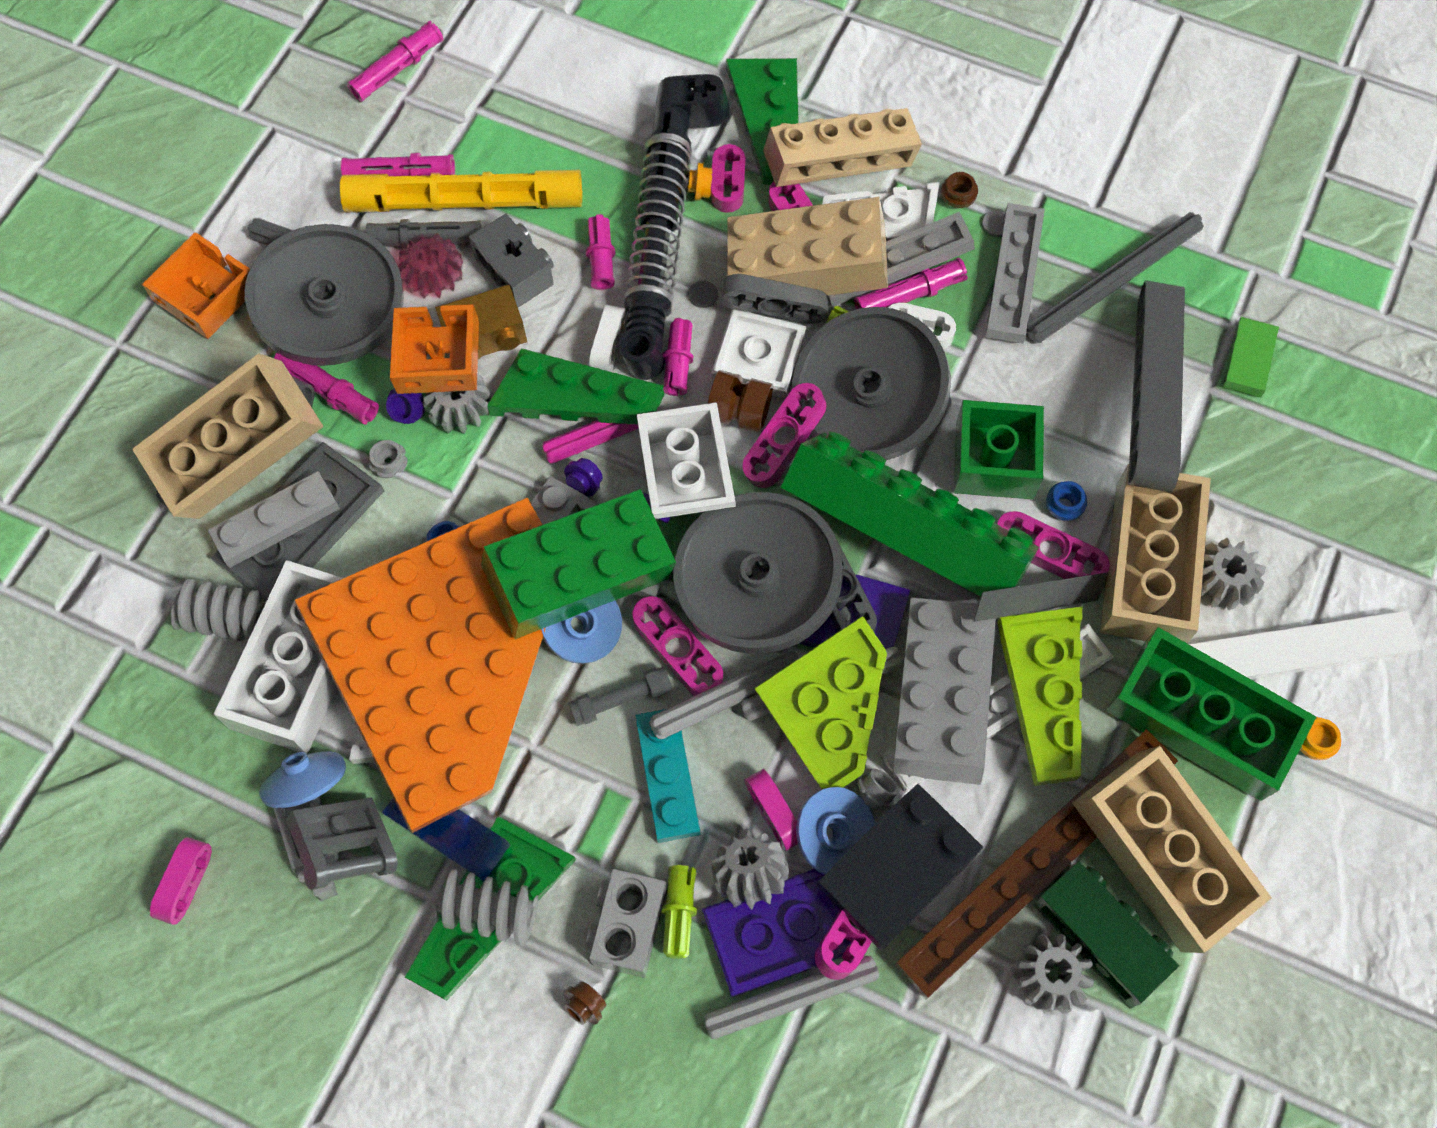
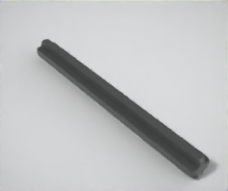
[1027,212,1204,344]

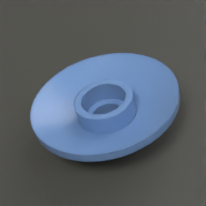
[541,601,622,664]
[259,751,346,808]
[796,787,875,875]

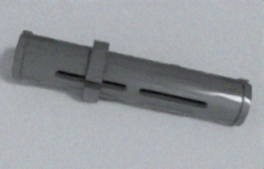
[366,219,482,249]

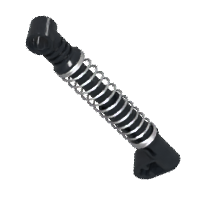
[618,74,731,380]

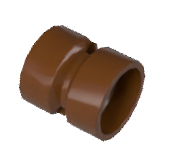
[708,370,774,433]

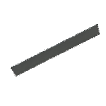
[973,572,1108,622]

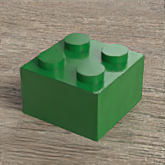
[954,400,1044,500]

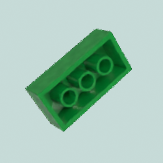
[481,489,676,640]
[1106,627,1317,801]

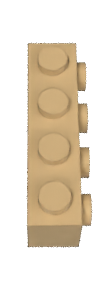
[763,108,922,187]

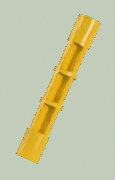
[340,170,582,213]

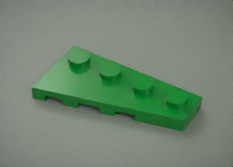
[726,58,799,184]
[487,348,664,425]
[405,816,576,1001]

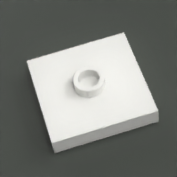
[711,309,807,398]

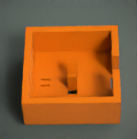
[142,232,250,339]
[390,304,479,394]

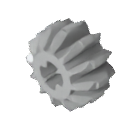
[423,373,491,434]
[1201,538,1266,611]
[711,831,789,910]
[1014,934,1094,1014]

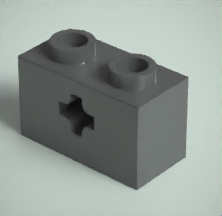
[469,213,554,308]

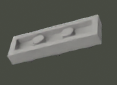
[207,471,340,568]

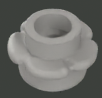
[368,440,408,478]
[858,769,899,810]

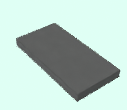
[211,442,384,602]

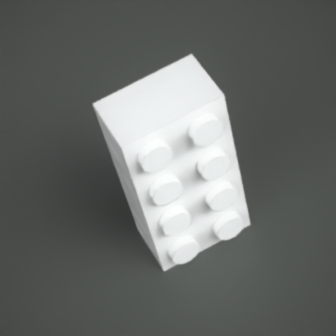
[213,560,343,754]

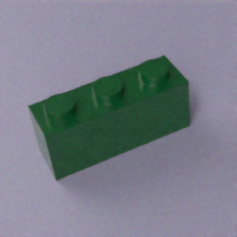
[1032,861,1180,1009]

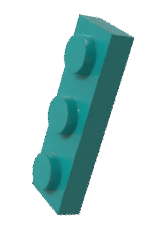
[635,709,701,843]

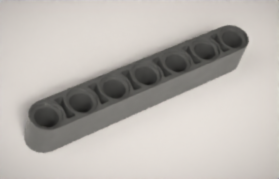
[1128,280,1185,493]

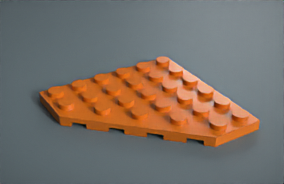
[295,498,546,833]

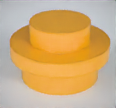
[688,163,712,201]
[1300,717,1341,761]

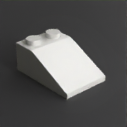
[637,402,736,519]

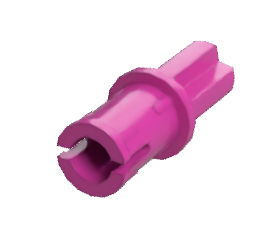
[586,214,616,290]
[663,318,694,396]

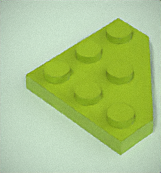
[754,616,887,789]

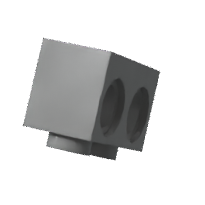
[585,869,667,978]

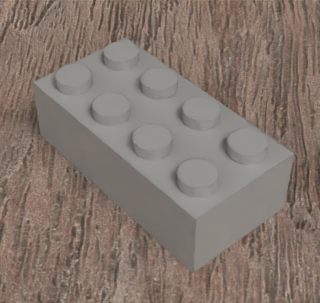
[894,597,996,785]

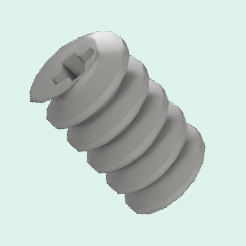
[171,579,266,641]
[435,869,538,946]

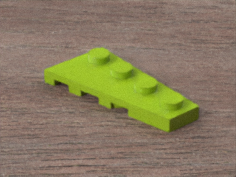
[997,606,1083,786]

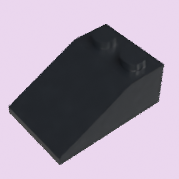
[816,783,983,952]

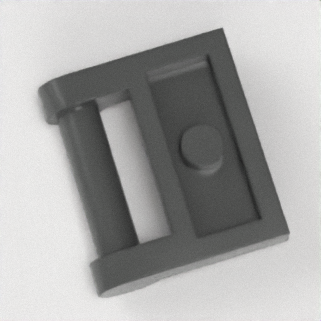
[286,797,398,890]

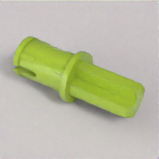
[661,865,697,959]

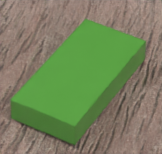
[1223,317,1279,398]

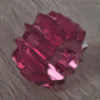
[398,233,463,299]

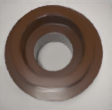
[941,172,978,208]
[563,981,606,1025]

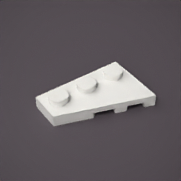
[822,182,939,241]

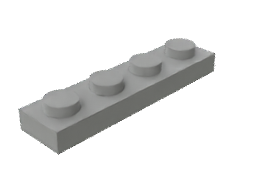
[985,203,1045,344]
[828,212,975,307]

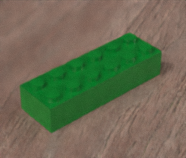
[780,431,1039,597]

